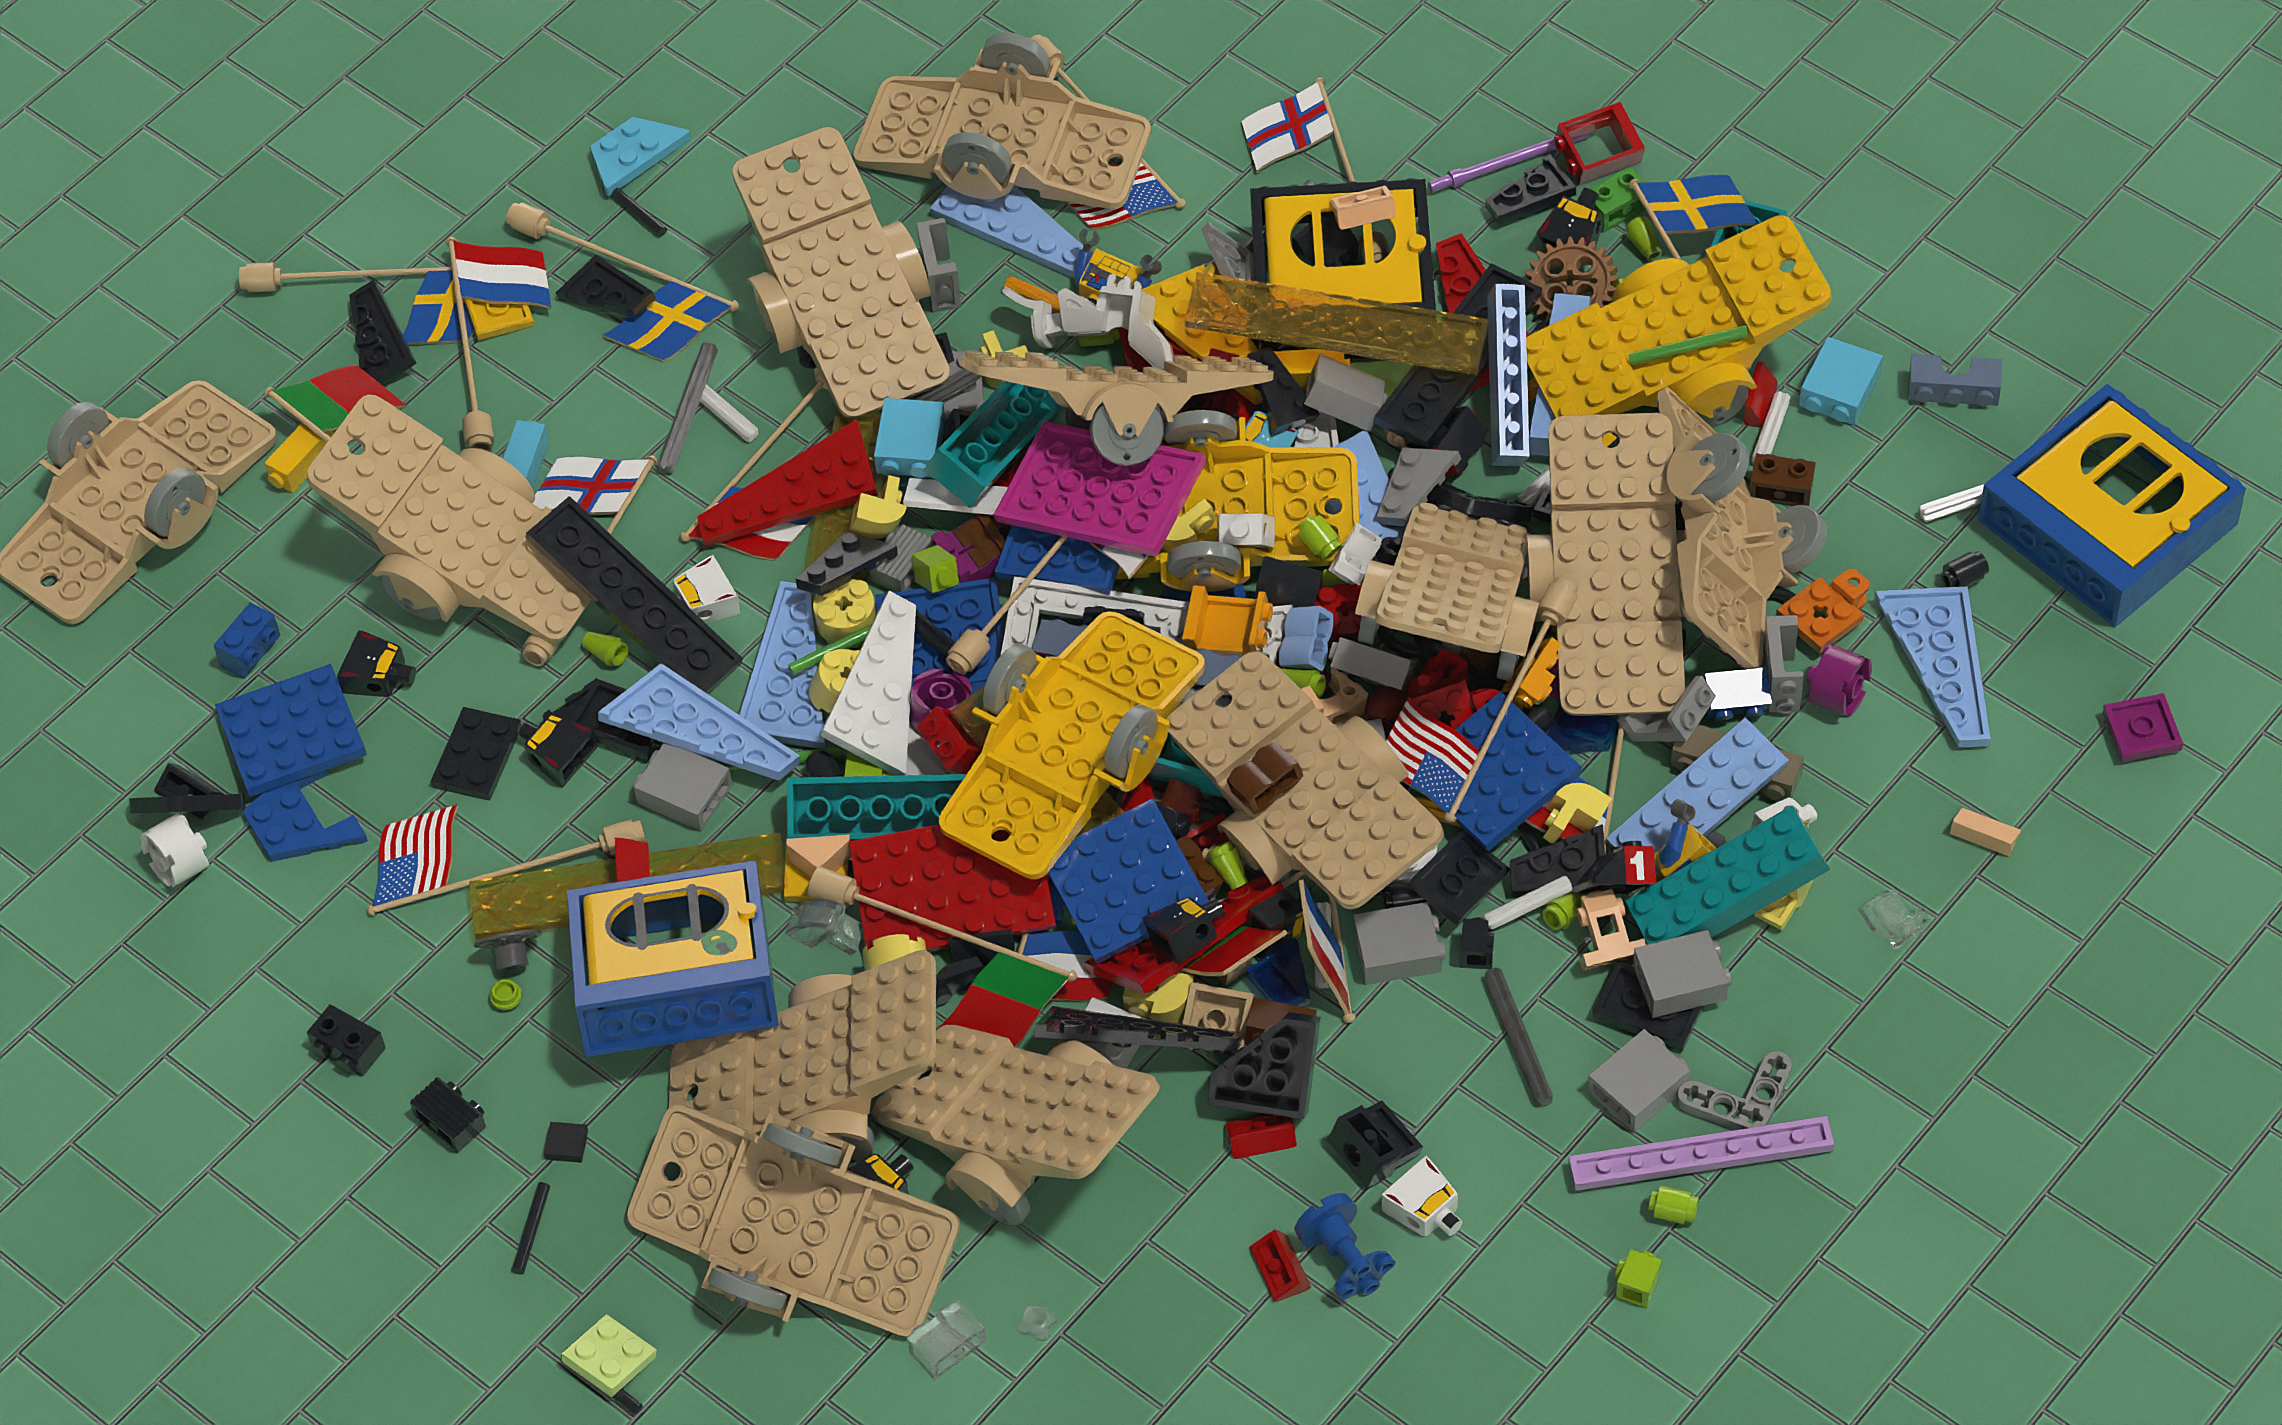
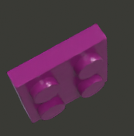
[2102,693,2183,762]

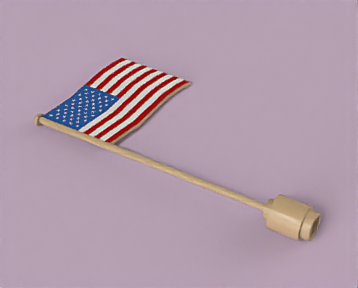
[1030,34,1186,230]
[1386,577,1578,822]
[367,805,647,916]

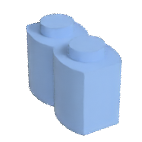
[1278,606,1333,671]

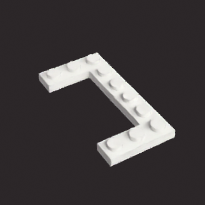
[1001,576,1190,655]

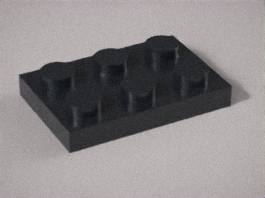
[431,707,522,801]
[1408,829,1510,926]
[1593,961,1705,1051]

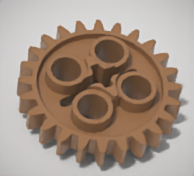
[1525,236,1620,325]

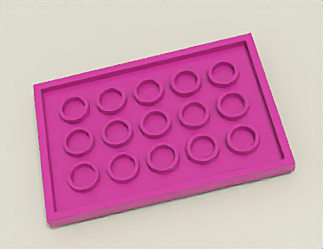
[993,421,1206,557]

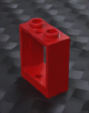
[1554,101,1645,185]
[916,706,989,774]

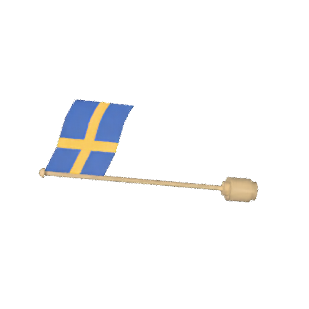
[1629,175,1758,371]
[506,202,739,363]
[239,262,475,345]

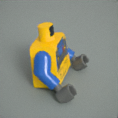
[1075,228,1162,305]
[1654,799,1727,883]

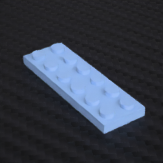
[1606,718,1789,873]

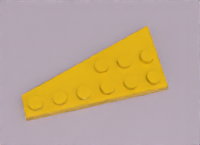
[1141,265,1263,405]

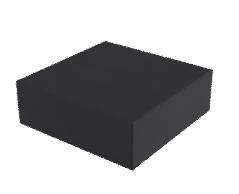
[544,1122,588,1163]

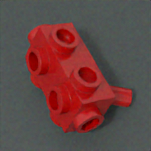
[1406,648,1470,714]

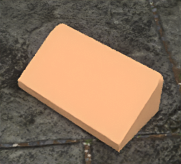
[1330,186,1396,230]
[1950,808,2021,856]

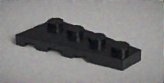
[349,279,417,385]

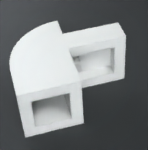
[1328,523,1382,585]

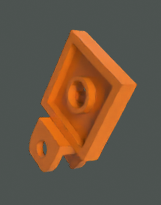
[1776,569,1870,654]

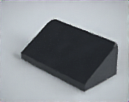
[154,763,225,819]
[949,929,1015,969]

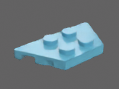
[590,117,691,196]

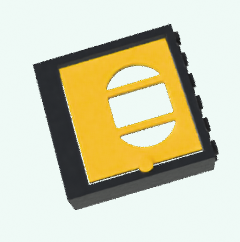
[1250,178,1437,363]

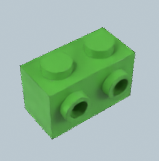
[1589,167,1646,233]

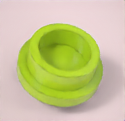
[490,979,522,1010]

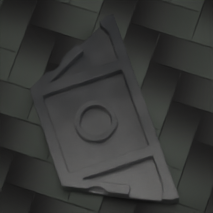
[542,678,651,761]

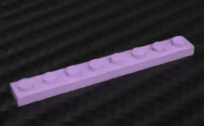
[1569,1116,1834,1191]

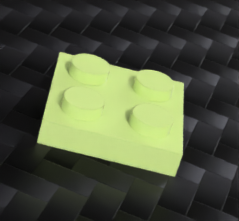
[562,1314,657,1397]

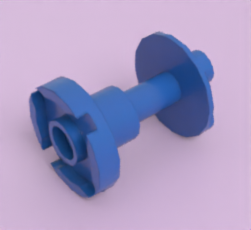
[1294,1193,1396,1300]

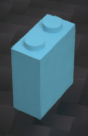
[1799,337,1883,425]
[874,398,946,478]

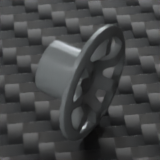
[473,929,542,971]

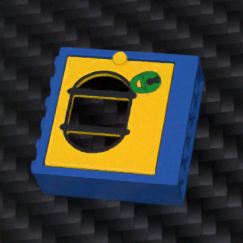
[567,860,779,1057]

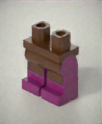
[931,513,1011,583]

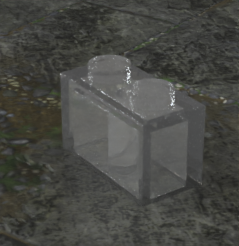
[907,1299,986,1381]

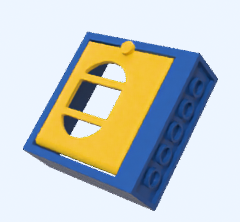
[1978,384,2246,628]

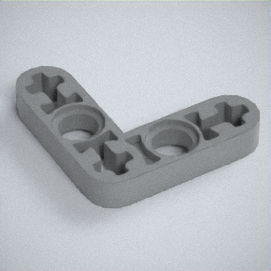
[1677,1051,1792,1131]

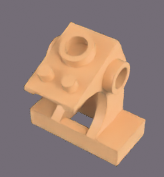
[1301,668,1368,726]
[1577,889,1647,972]

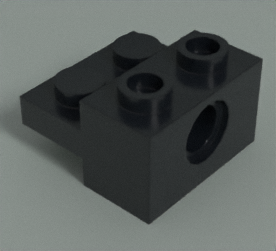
[1327,1100,1423,1187]

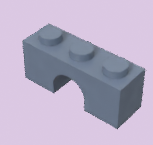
[1908,354,2002,406]

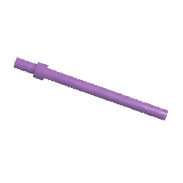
[1428,133,1588,192]

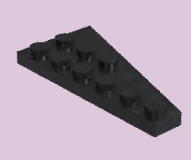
[1034,1006,1243,1055]

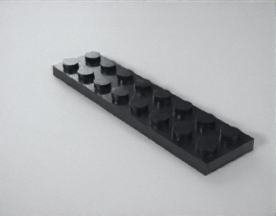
[1374,263,1542,449]
[525,496,743,694]

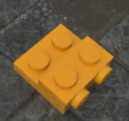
[1500,637,1562,710]

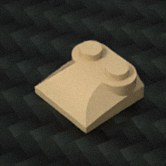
[1183,982,1255,1056]

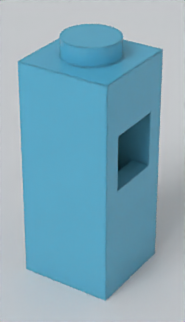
[503,420,549,489]

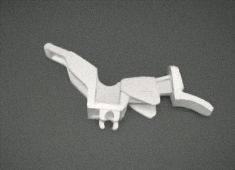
[1002,274,1173,370]

